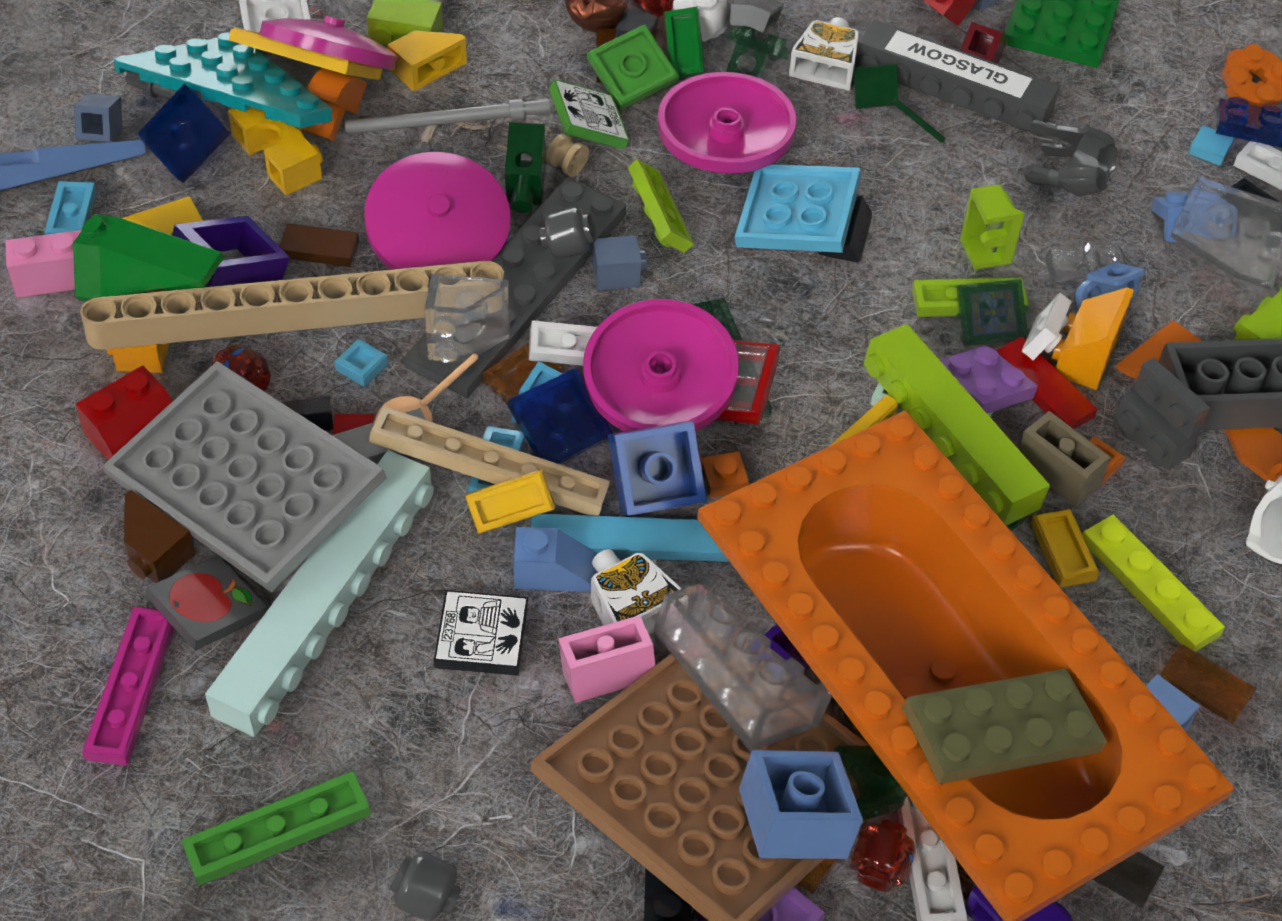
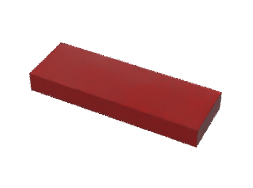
[996,337,1097,429]

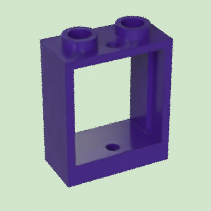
[172,216,290,288]

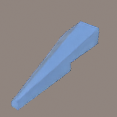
[0,139,146,191]

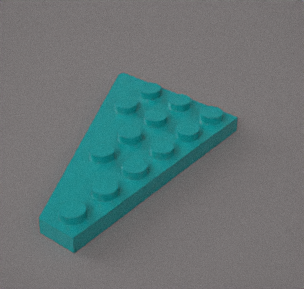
[114,32,332,128]

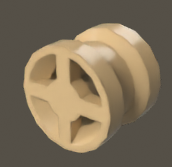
[546,133,589,177]

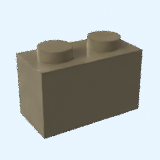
[1019,411,1111,507]

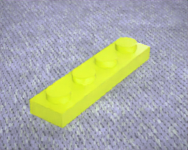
[1082,514,1225,655]

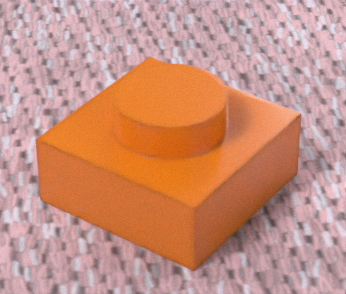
[701,451,749,498]

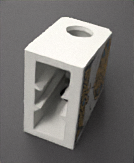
[789,17,858,91]
[591,549,686,635]

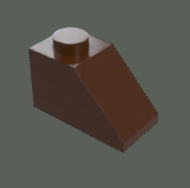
[124,490,196,583]

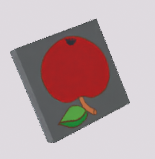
[147,555,267,651]

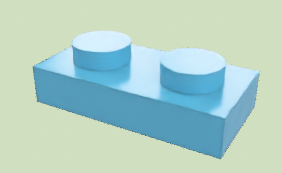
[44,181,97,235]

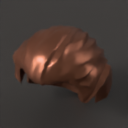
[565,0,628,32]

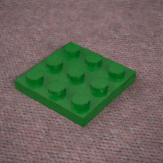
[1005,0,1119,68]

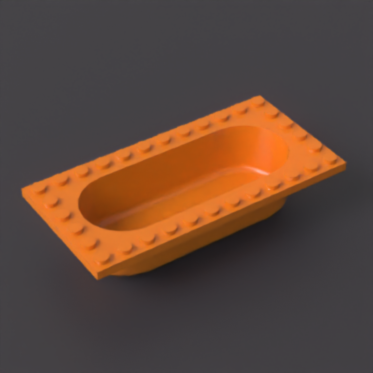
[697,410,1234,921]

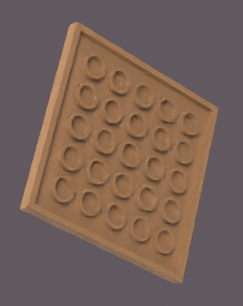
[530,625,901,921]

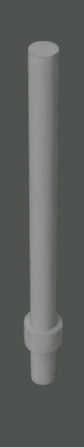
[344,99,551,134]

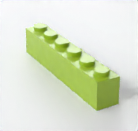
[863,324,1050,526]

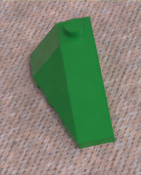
[73,214,224,302]

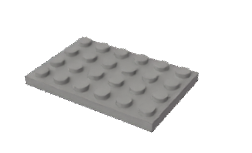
[102,361,387,593]

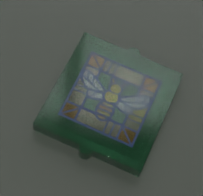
[956,279,1029,347]

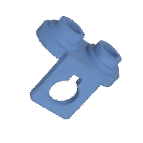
[1075,262,1145,309]

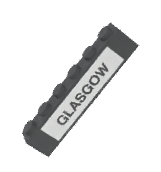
[854,19,1060,135]

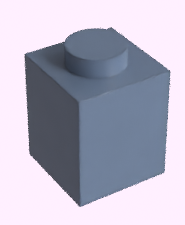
[74,94,123,142]
[592,235,647,291]

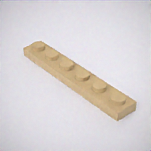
[369,406,610,516]

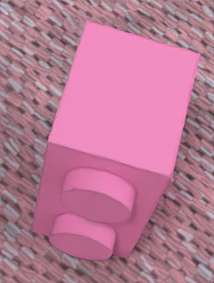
[5,230,82,298]
[558,615,655,703]

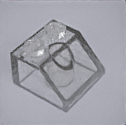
[425,274,510,363]

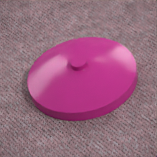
[259,15,397,70]
[658,72,796,174]
[365,152,511,270]
[583,299,739,432]

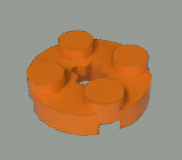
[1221,44,1282,111]

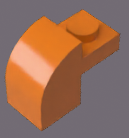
[300,68,368,142]

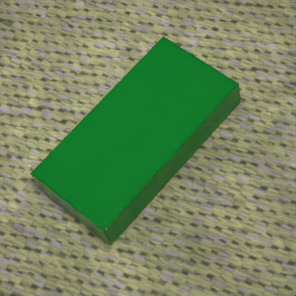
[664,7,705,79]

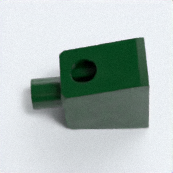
[505,122,546,213]

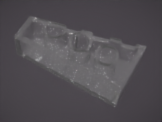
[653,584,832,752]

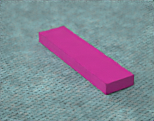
[82,606,174,766]

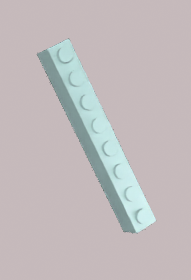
[205,450,434,737]

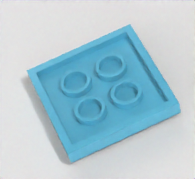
[735,164,861,253]

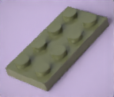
[902,669,1107,784]

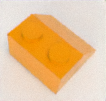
[1052,287,1134,391]

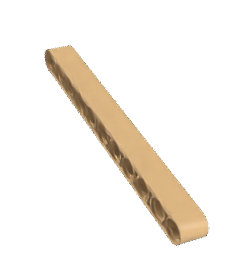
[80,261,504,350]

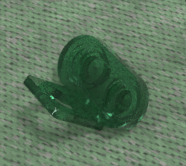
[726,26,790,78]

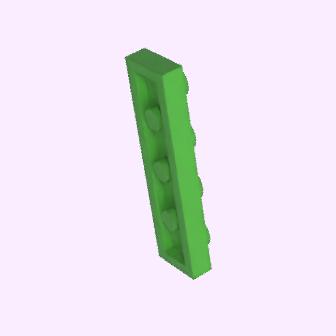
[181,771,371,886]

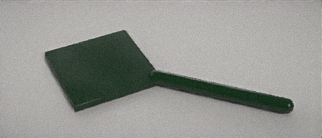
[854,64,945,142]

